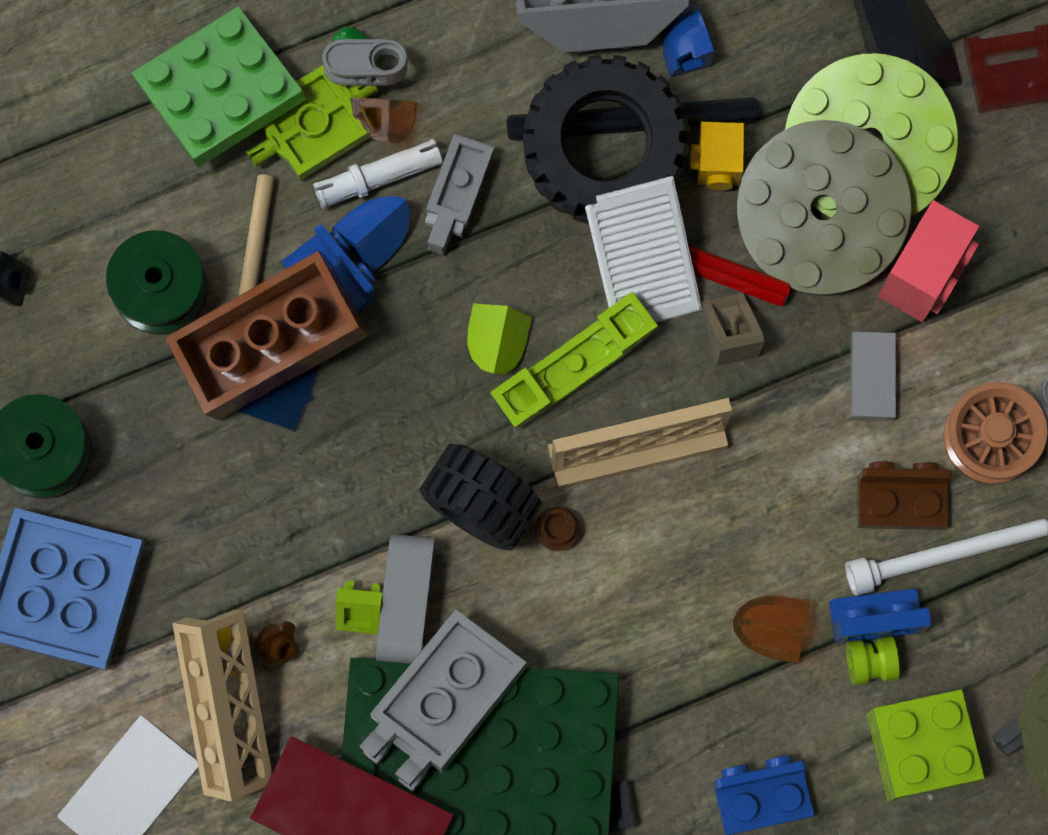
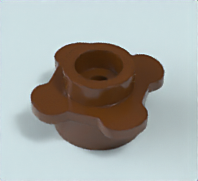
[255,621,299,672]

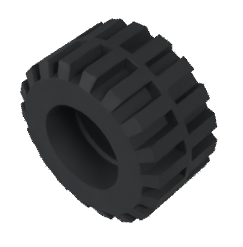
[419,443,542,550]

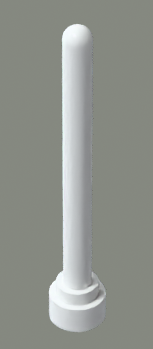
[845,519,1048,596]

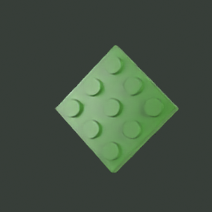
[131,6,306,168]

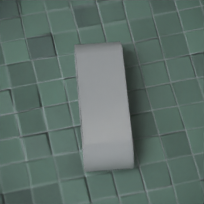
[376,534,436,664]

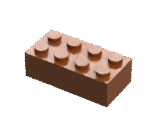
[165,251,370,421]

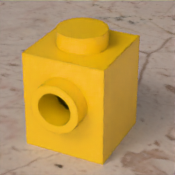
[689,122,744,191]

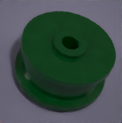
[106,230,208,335]
[0,394,92,499]

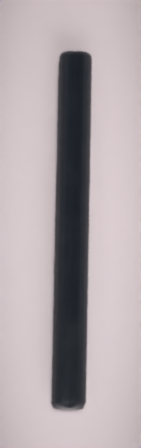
[506,97,759,140]

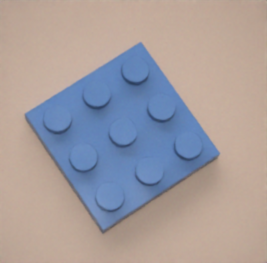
[0,508,145,671]

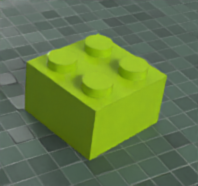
[866,689,985,802]

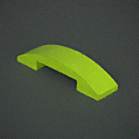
[490,291,658,429]

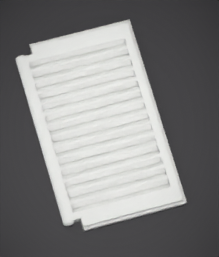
[585,176,702,323]

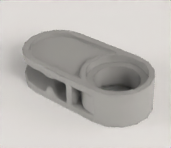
[322,39,407,86]

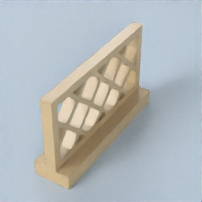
[547,398,732,490]

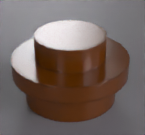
[535,507,580,551]

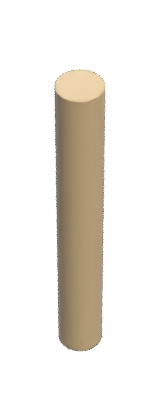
[238,174,274,296]

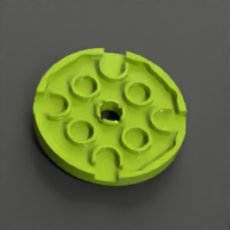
[785,53,959,218]

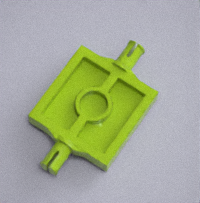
[246,65,378,181]

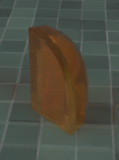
[350,98,417,143]
[733,596,810,664]

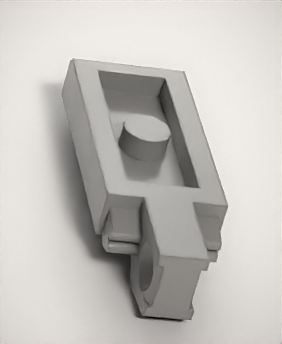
[425,134,495,256]

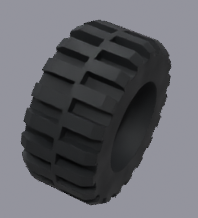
[523,54,689,223]

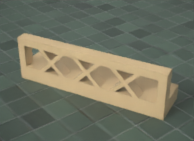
[172,610,272,802]

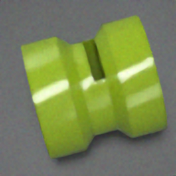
[846,636,900,686]

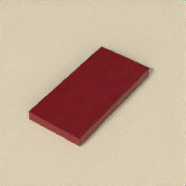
[250,736,455,835]

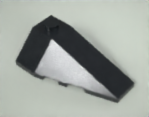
[854,0,961,89]

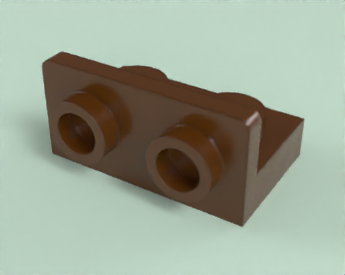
[857,461,951,530]

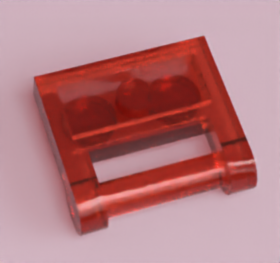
[964,23,1048,113]

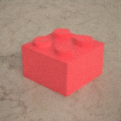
[878,200,979,323]

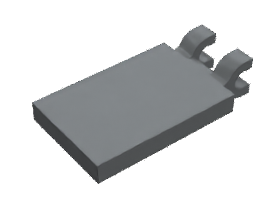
[360,609,527,793]

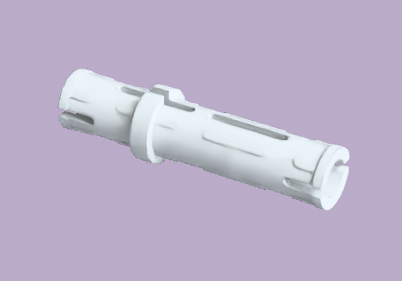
[313,139,443,209]

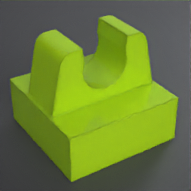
[335,580,383,635]

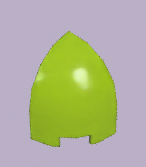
[467,303,532,375]

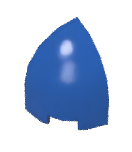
[662,3,714,78]
[332,196,410,273]

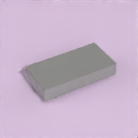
[850,331,896,421]

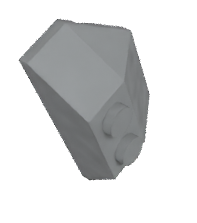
[515,0,689,53]

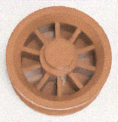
[943,382,1047,485]

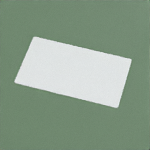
[57,716,198,835]

